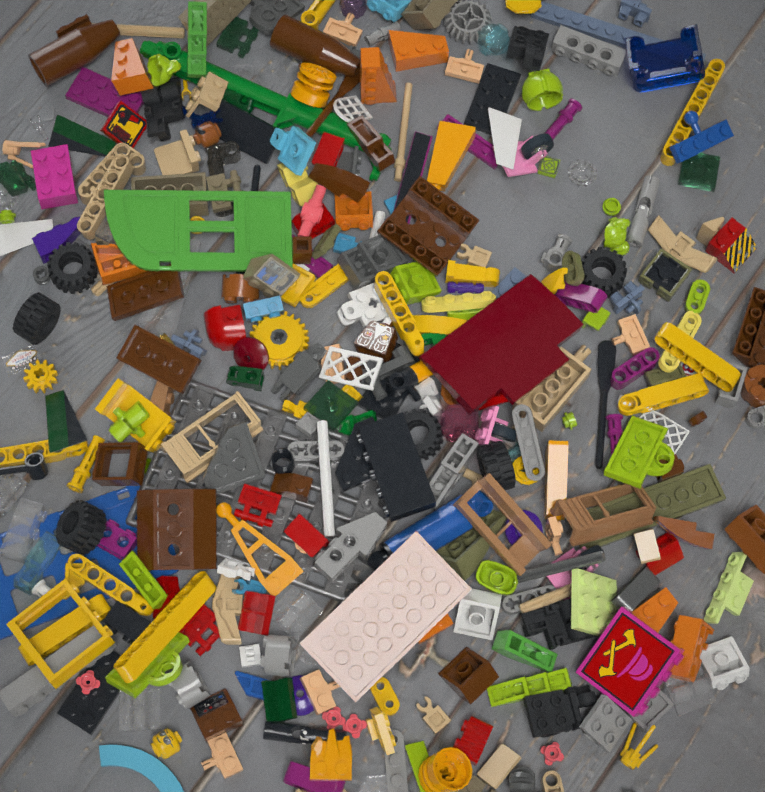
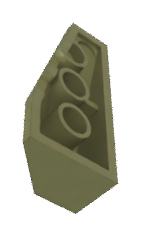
[436,510,506,581]

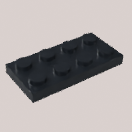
[464,63,521,135]
[57,651,121,736]

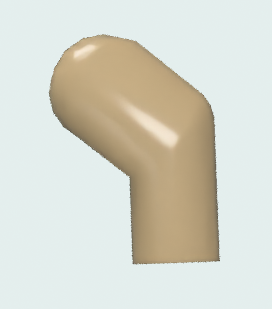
[463,468,483,492]

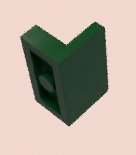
[261,677,297,722]

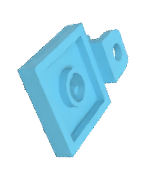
[270,126,317,176]

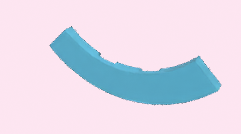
[99,745,184,792]

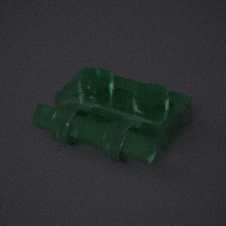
[216,17,259,58]
[0,160,37,197]

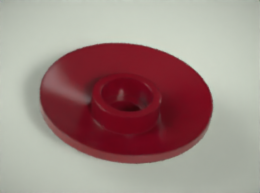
[233,337,269,370]

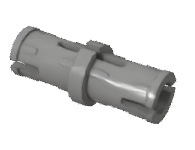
[365,21,401,47]

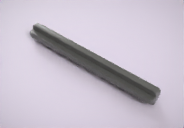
[517,551,606,583]

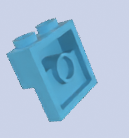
[242,295,284,323]

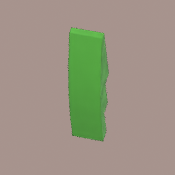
[187,1,207,78]

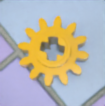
[23,359,58,394]

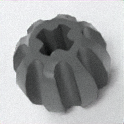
[509,766,536,792]

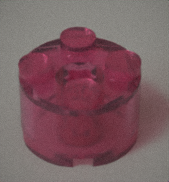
[440,404,479,442]

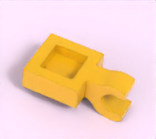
[282,400,317,418]

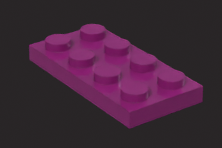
[65,67,144,117]

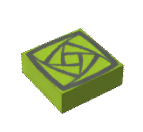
[538,156,560,178]

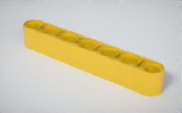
[660,59,725,166]
[114,571,217,683]

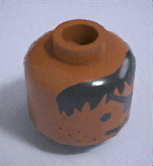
[193,121,222,148]

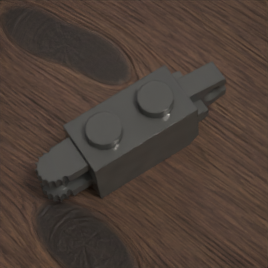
[271,343,327,402]

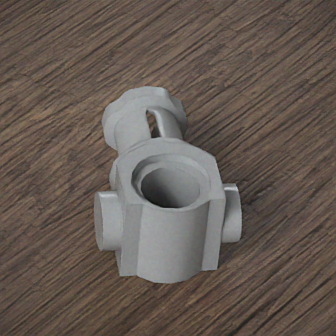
[540,234,573,273]

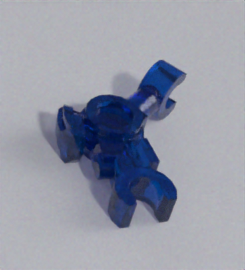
[182,104,223,129]

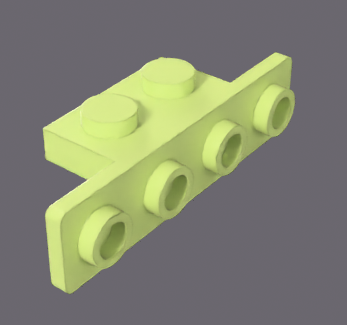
[704,552,754,624]

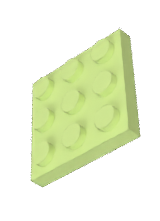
[571,568,617,637]

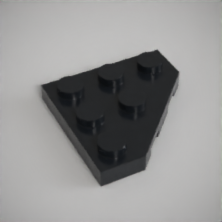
[335,417,375,492]

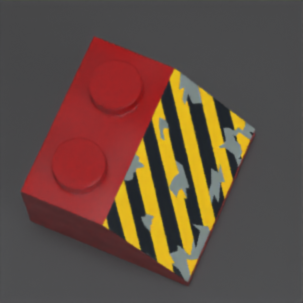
[705,217,757,274]

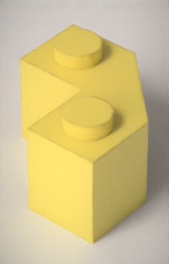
[277,163,318,207]

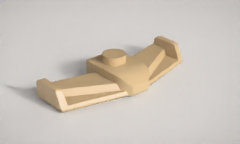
[647,215,718,273]
[212,574,243,645]

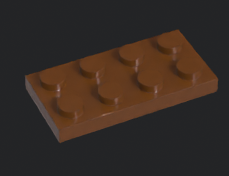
[106,264,184,321]
[116,325,202,394]

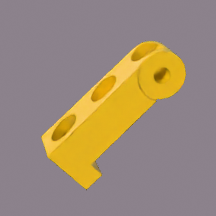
[445,260,500,287]

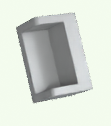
[715,362,748,409]

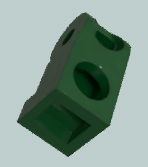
[226,366,265,392]

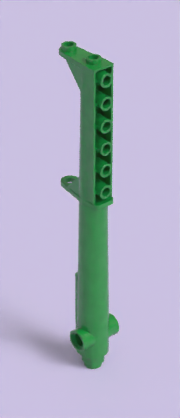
[140,40,392,182]

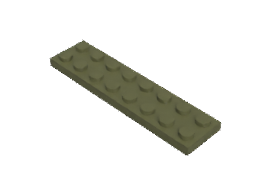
[570,464,726,550]

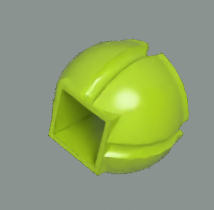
[522,69,563,111]

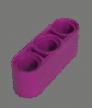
[555,280,608,313]
[610,347,660,390]
[283,761,346,792]

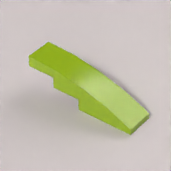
[487,668,572,707]

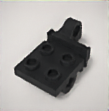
[506,26,549,71]
[141,77,185,141]
[521,599,597,650]
[523,685,597,738]

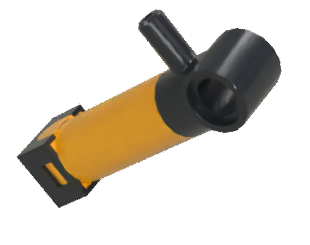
[386,360,434,402]

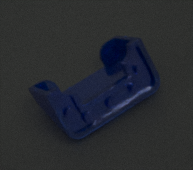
[625,24,705,92]

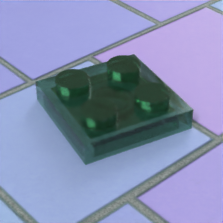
[678,153,720,192]

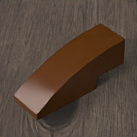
[347,115,395,171]
[308,163,370,203]

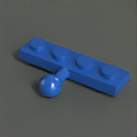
[669,111,734,164]

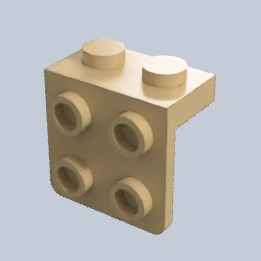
[185,72,228,118]
[154,129,201,175]

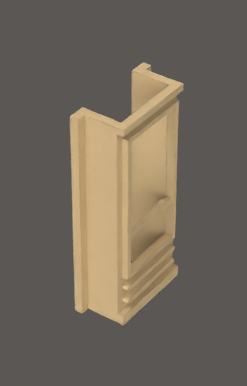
[160,391,264,484]

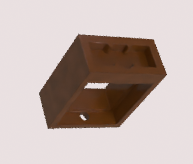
[92,442,148,486]

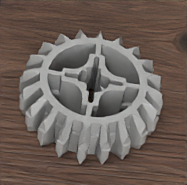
[444,0,492,45]

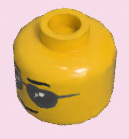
[150,728,182,759]

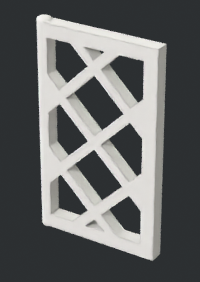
[319,346,383,391]

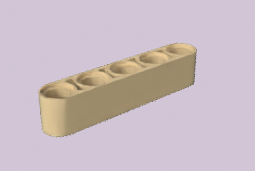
[77,153,134,240]

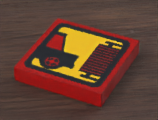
[100,100,147,148]

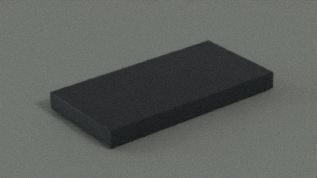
[208,99,278,164]
[358,343,421,419]

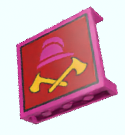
[576,606,685,717]

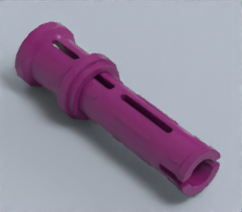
[544,98,582,139]
[606,414,624,456]

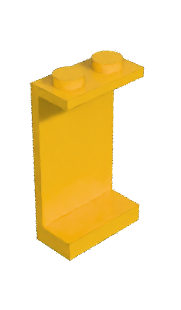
[95,378,177,453]

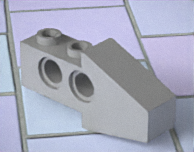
[429,433,479,510]
[314,512,387,583]

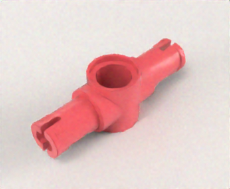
[298,185,326,237]

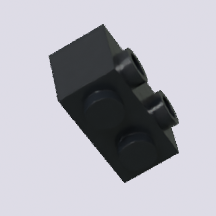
[103,601,151,645]

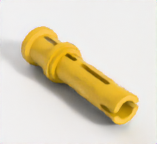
[66,435,105,493]

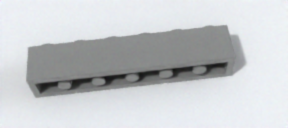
[0,622,117,717]

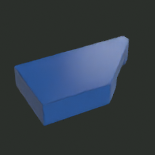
[235,671,271,701]

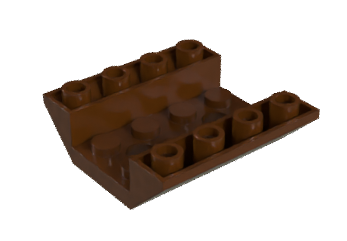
[377,176,480,277]
[732,287,765,368]
[137,489,217,570]

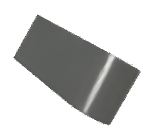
[611,566,660,611]

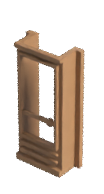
[453,473,552,576]
[550,483,657,547]

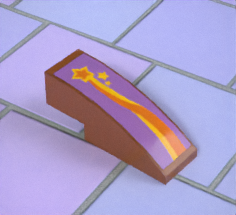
[653,516,715,549]

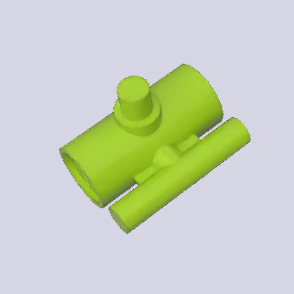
[109,401,150,443]

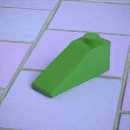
[492,630,558,673]

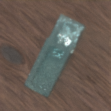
[13,531,61,596]

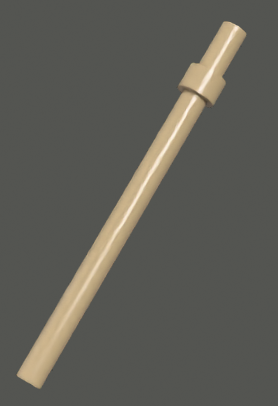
[394,83,413,182]

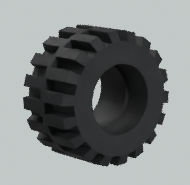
[47,242,97,294]
[581,247,627,298]
[13,292,61,345]
[404,409,444,460]
[477,441,516,490]
[56,500,107,555]

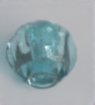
[478,23,510,56]

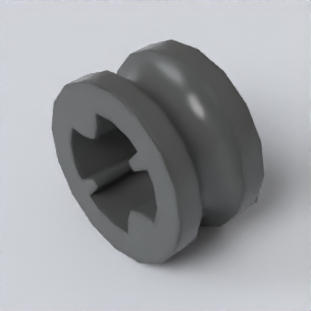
[33,266,51,285]

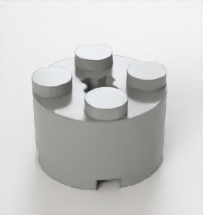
[260,634,296,677]
[169,661,211,709]

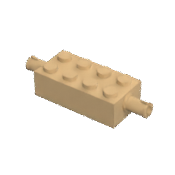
[511,345,592,432]

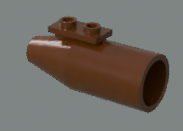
[28,14,120,87]
[270,14,360,84]

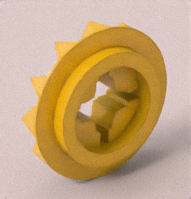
[513,456,540,486]

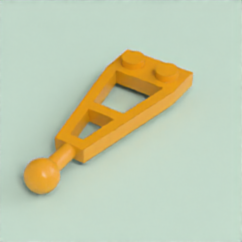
[216,502,304,596]

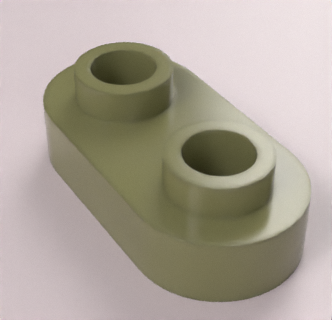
[562,251,584,286]

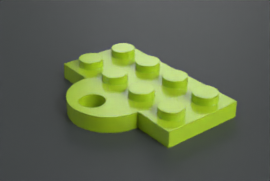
[604,416,674,489]
[105,632,190,699]

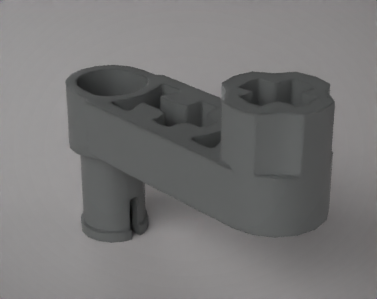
[364,345,415,401]

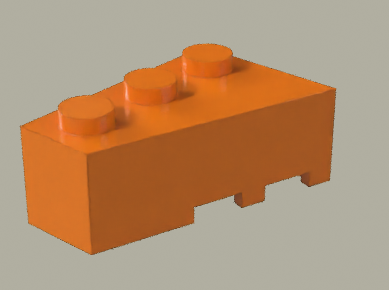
[388,30,449,72]

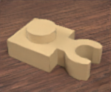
[457,244,492,268]
[416,697,451,735]

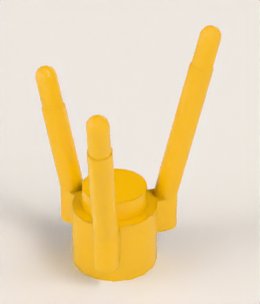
[620,723,658,770]

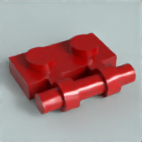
[234,484,282,528]
[179,604,220,657]

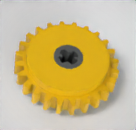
[250,311,309,370]

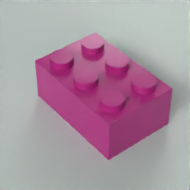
[31,144,78,209]

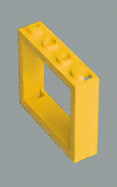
[6,579,115,689]

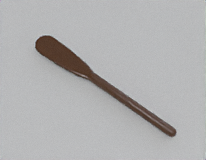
[306,70,360,137]

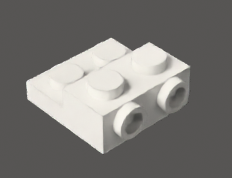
[700,636,750,690]

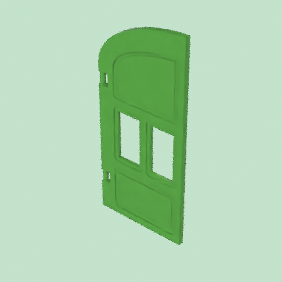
[104,190,293,272]

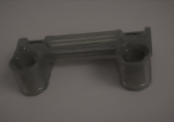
[205,141,243,217]

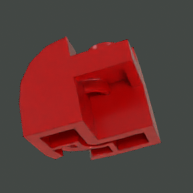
[203,305,246,351]

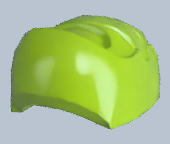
[475,560,518,595]

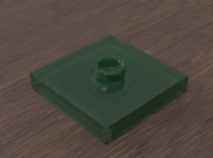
[304,380,358,432]

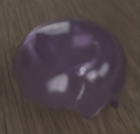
[339,0,367,19]

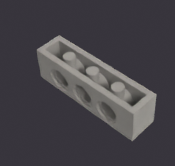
[551,25,627,77]

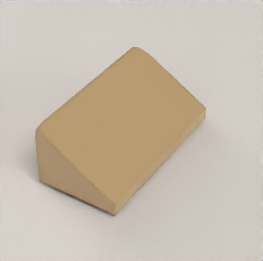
[696,217,725,247]
[477,744,521,789]

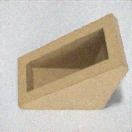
[633,528,661,564]

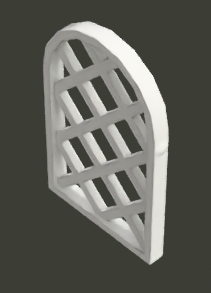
[639,411,690,454]

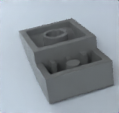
[337,235,408,290]

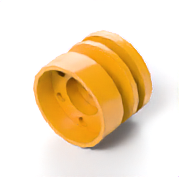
[290,63,337,108]
[418,747,472,792]

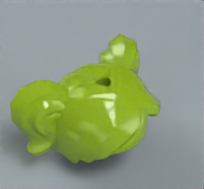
[147,54,181,87]
[604,217,631,256]

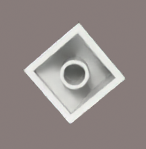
[453,588,502,640]

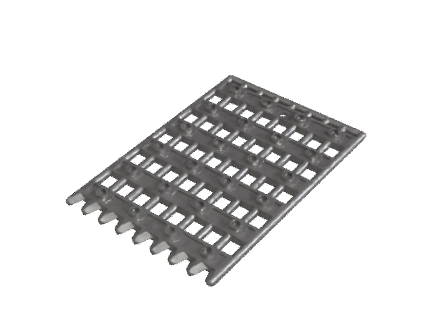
[126,380,385,603]

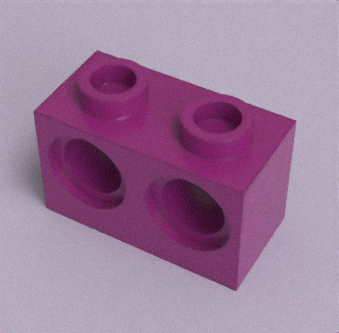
[97,519,137,560]

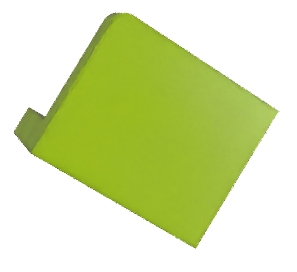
[582,307,611,331]

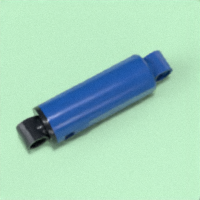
[367,490,493,571]

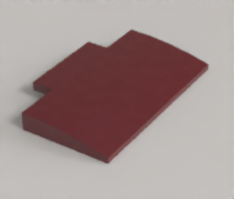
[419,274,584,415]

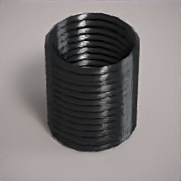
[272,448,294,474]

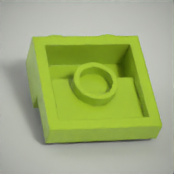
[390,262,442,305]

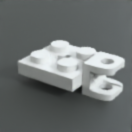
[337,281,398,328]

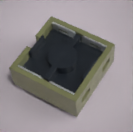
[638,248,692,302]

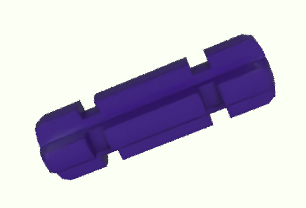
[447,281,484,294]

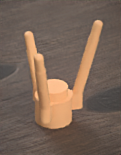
[2,140,46,169]

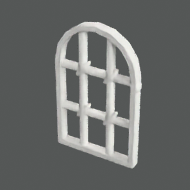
[333,95,373,123]

